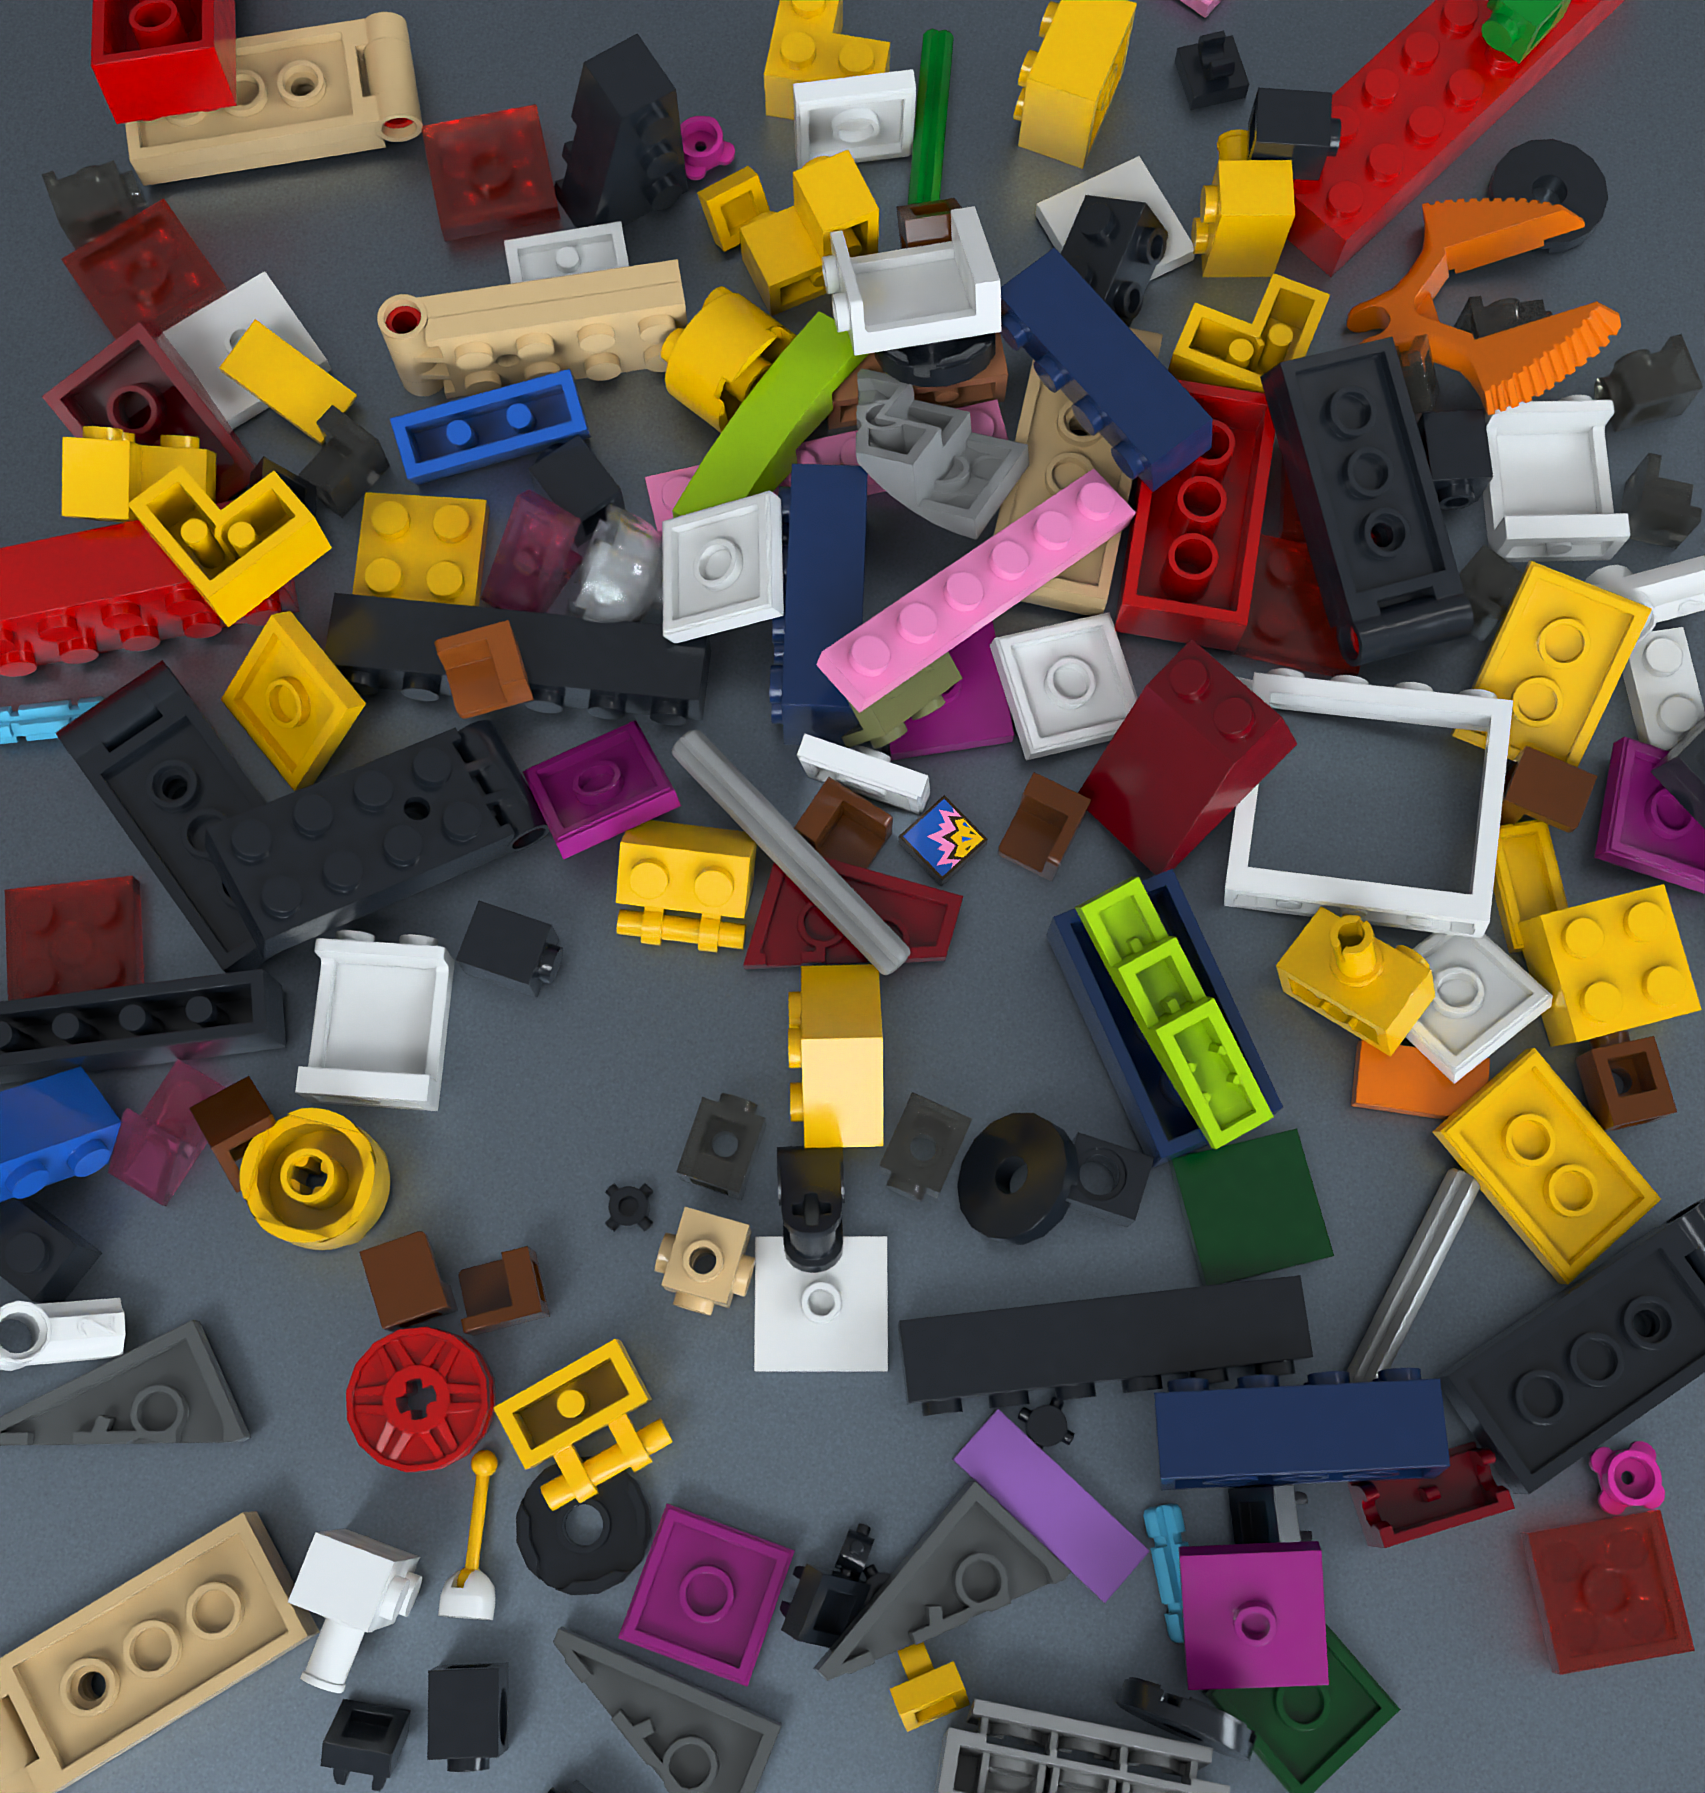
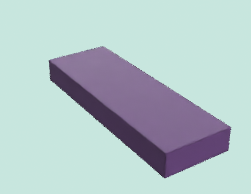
[952,1409,1150,1603]

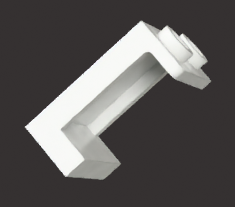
[821,206,1001,356]
[1483,395,1630,563]
[295,930,455,1111]

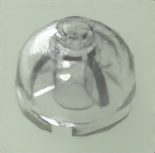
[565,504,663,623]

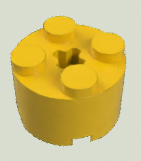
[661,286,797,433]
[239,1108,390,1250]

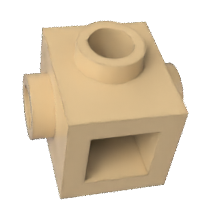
[655,1207,756,1316]

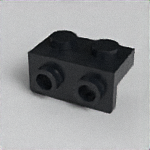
[1060,195,1168,327]

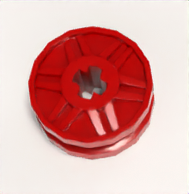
[346,1327,497,1473]

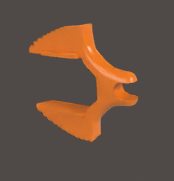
[1346,198,1621,416]

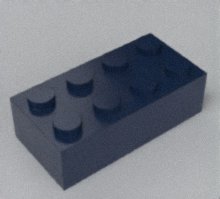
[769,464,868,747]
[1046,869,1284,1169]
[1154,1368,1450,1491]

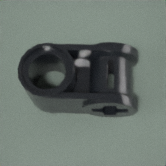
[777,1146,845,1273]

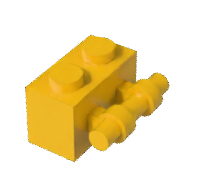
[616,820,757,953]
[493,1338,673,1511]

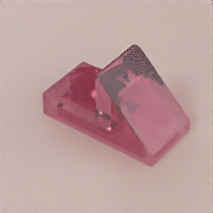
[480,489,583,613]
[108,1059,226,1207]

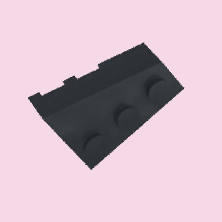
[553,33,688,229]

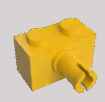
[1191,129,1295,277]
[1276,906,1435,1057]

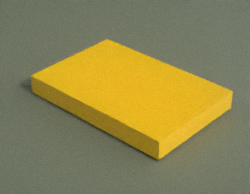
[1451,560,1652,767]
[1432,1048,1661,1285]

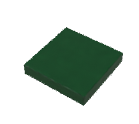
[1169,1128,1334,1286]
[1202,1624,1401,1793]

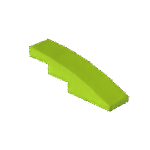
[672,311,869,518]
[1075,876,1274,1149]

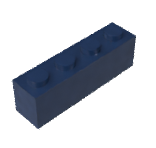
[1000,247,1213,492]

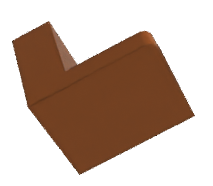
[434,620,534,719]

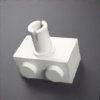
[288,1529,422,1693]

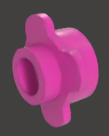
[680,116,735,180]
[1589,1441,1665,1515]

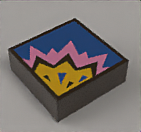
[898,795,988,886]

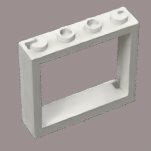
[1224,668,1513,939]

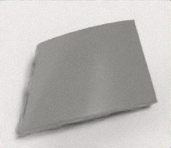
[856,368,1029,540]

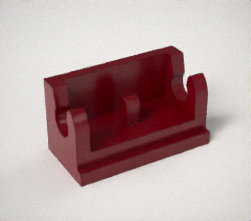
[1347,1441,1515,1548]

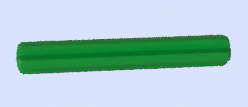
[908,28,954,205]

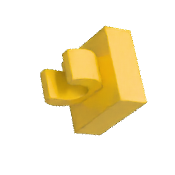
[697,166,770,252]
[889,1642,970,1732]

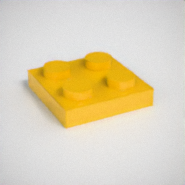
[352,492,490,607]
[221,611,366,791]

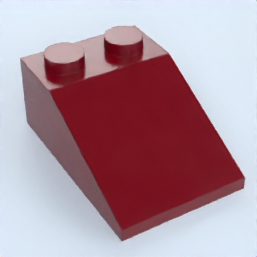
[42,321,256,504]
[1078,639,1297,875]

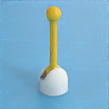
[438,1450,498,1620]

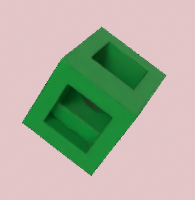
[1482,0,1571,64]

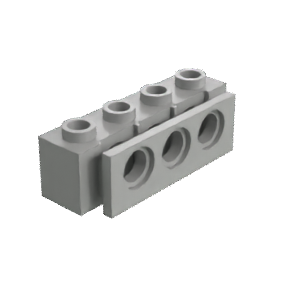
[934,1699,1230,1793]

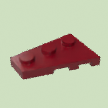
[743,857,963,969]

